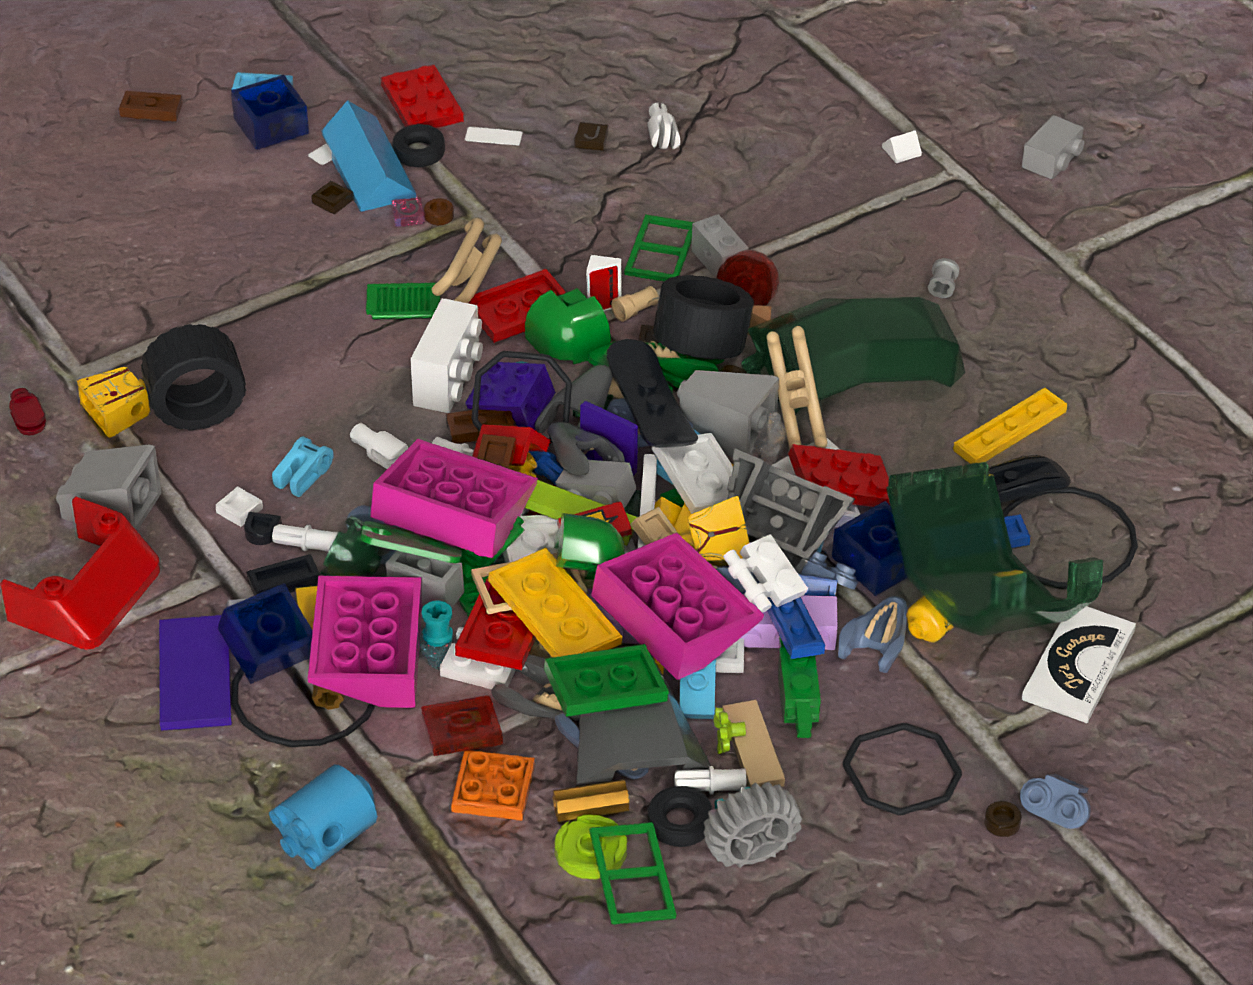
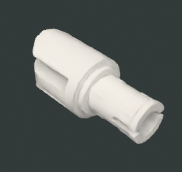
[648,103,680,150]
[350,423,408,469]

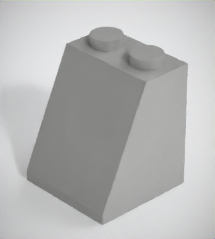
[677,370,779,457]
[56,445,162,531]

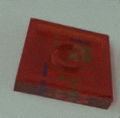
[421,695,504,756]

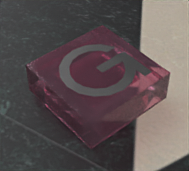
[391,197,425,227]

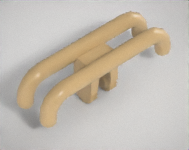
[432,218,502,303]
[766,326,828,450]

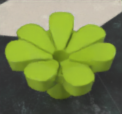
[713,707,746,754]

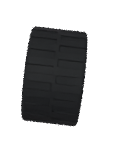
[653,275,754,360]
[141,324,246,430]

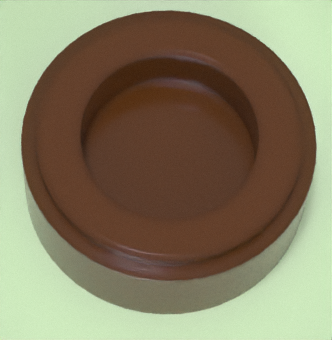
[424,198,454,225]

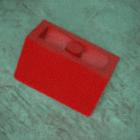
[472,424,550,466]

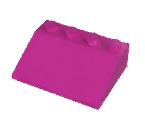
[370,439,538,558]
[591,533,764,680]
[308,576,423,708]

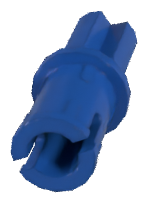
[528,451,564,485]

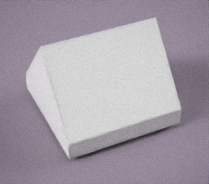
[882,130,922,163]

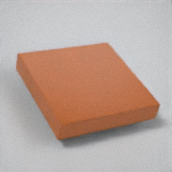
[451,750,535,821]

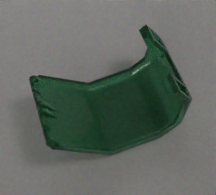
[886,462,1103,636]

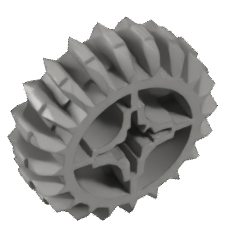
[703,782,802,868]

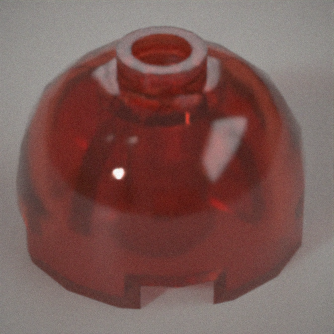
[716,250,780,306]

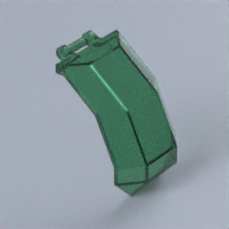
[741,296,966,415]

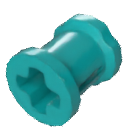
[421,600,453,647]

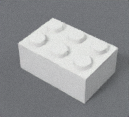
[411,298,483,413]

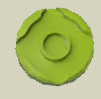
[555,815,627,879]

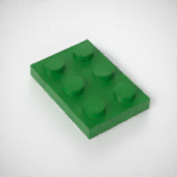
[544,644,669,717]

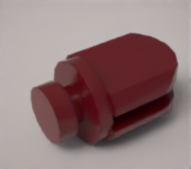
[9,388,46,436]

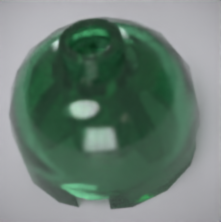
[320,515,383,577]

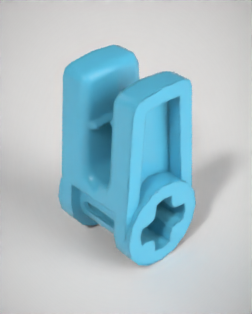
[272,436,333,497]

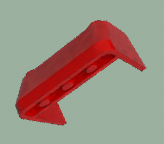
[0,496,160,650]

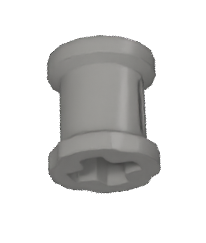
[928,258,959,299]

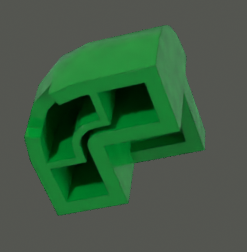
[525,288,611,365]
[554,513,625,580]

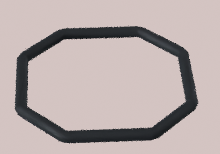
[471,351,572,446]
[843,723,962,815]

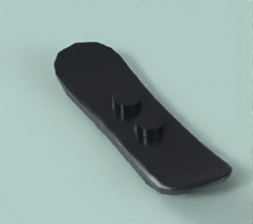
[607,338,698,448]
[891,455,1071,534]

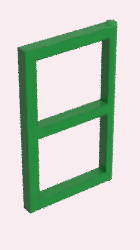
[624,214,694,282]
[589,823,677,925]

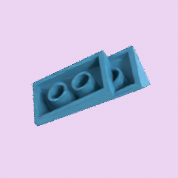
[322,100,416,212]

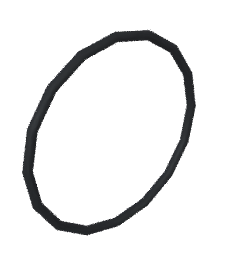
[999,487,1138,589]
[231,635,375,747]

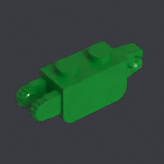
[778,636,821,738]

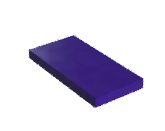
[159,615,232,731]

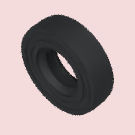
[393,124,445,167]
[648,786,713,847]

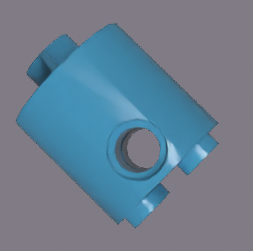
[269,764,377,869]

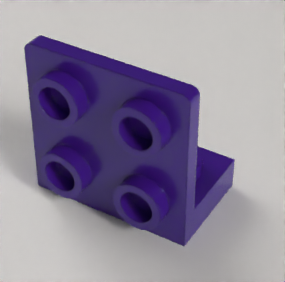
[465,362,556,430]
[580,401,638,476]

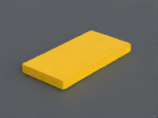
[488,548,622,658]

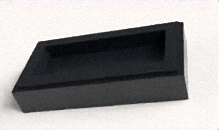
[246,554,321,600]

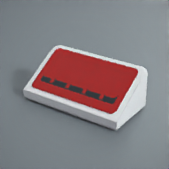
[586,255,622,311]

